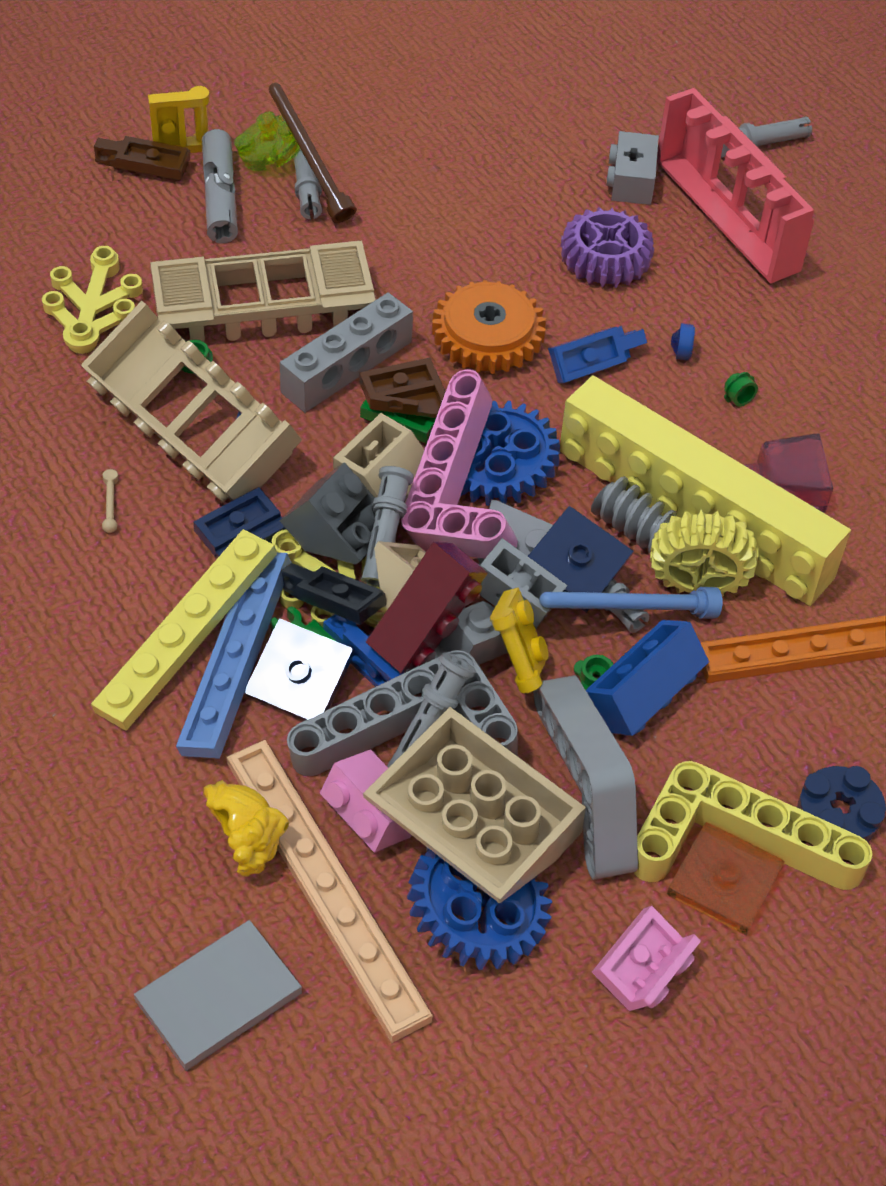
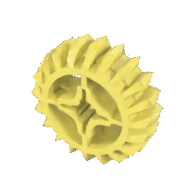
[650,509,759,597]

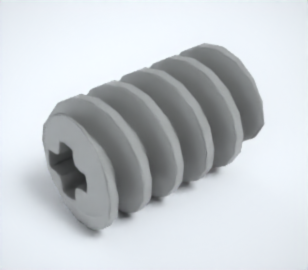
[591,476,677,553]

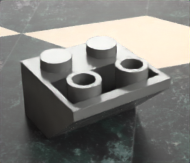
[280,462,375,564]

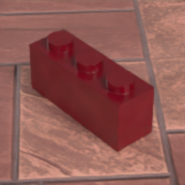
[366,542,488,673]

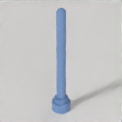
[539,587,723,619]

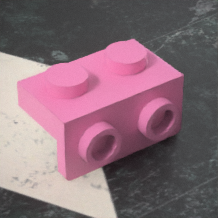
[592,905,701,1011]

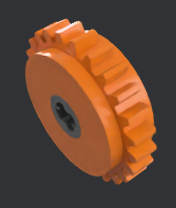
[432,280,546,374]

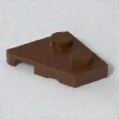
[359,358,446,418]

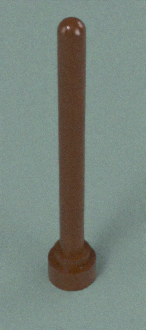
[269,83,357,223]

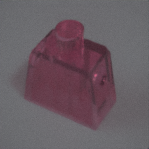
[743,434,833,513]

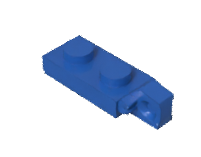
[548,326,647,383]
[323,614,404,687]

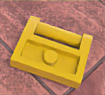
[148,86,210,153]
[490,587,548,693]

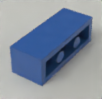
[586,620,709,736]

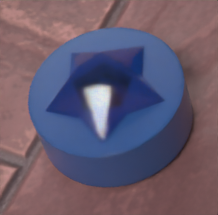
[670,323,695,360]

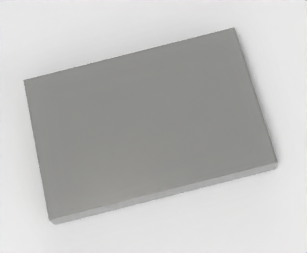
[134,920,302,1071]

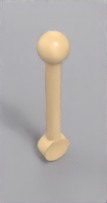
[102,469,118,533]

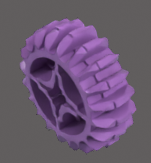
[561,207,654,288]

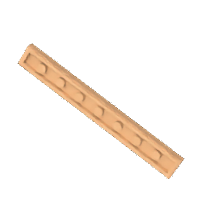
[227,740,433,1043]

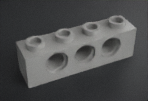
[279,292,413,413]

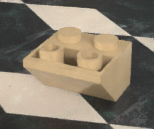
[333,413,424,503]

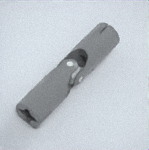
[202,129,238,243]

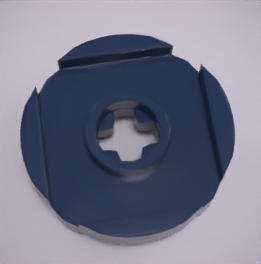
[797,766,886,842]

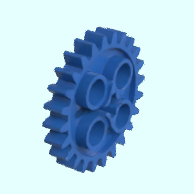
[461,401,560,506]
[407,848,552,970]

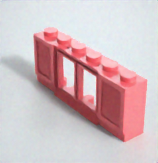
[657,88,814,284]

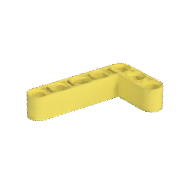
[634,761,872,890]

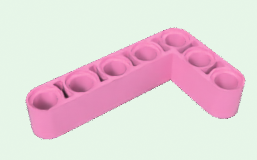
[401,369,518,559]

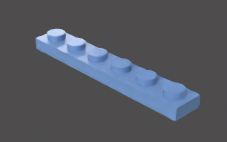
[176,553,292,759]

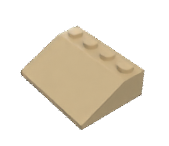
[363,707,586,903]

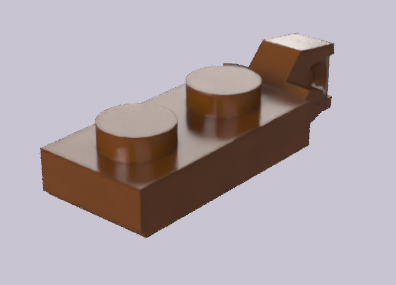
[94,136,190,180]

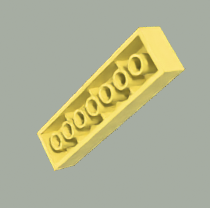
[560,375,851,606]

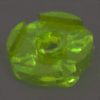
[234,111,300,171]

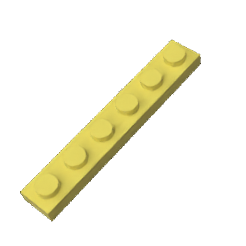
[91,529,277,731]

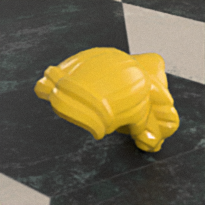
[203,780,289,877]

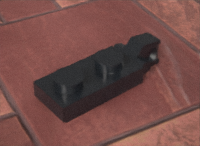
[281,563,386,625]

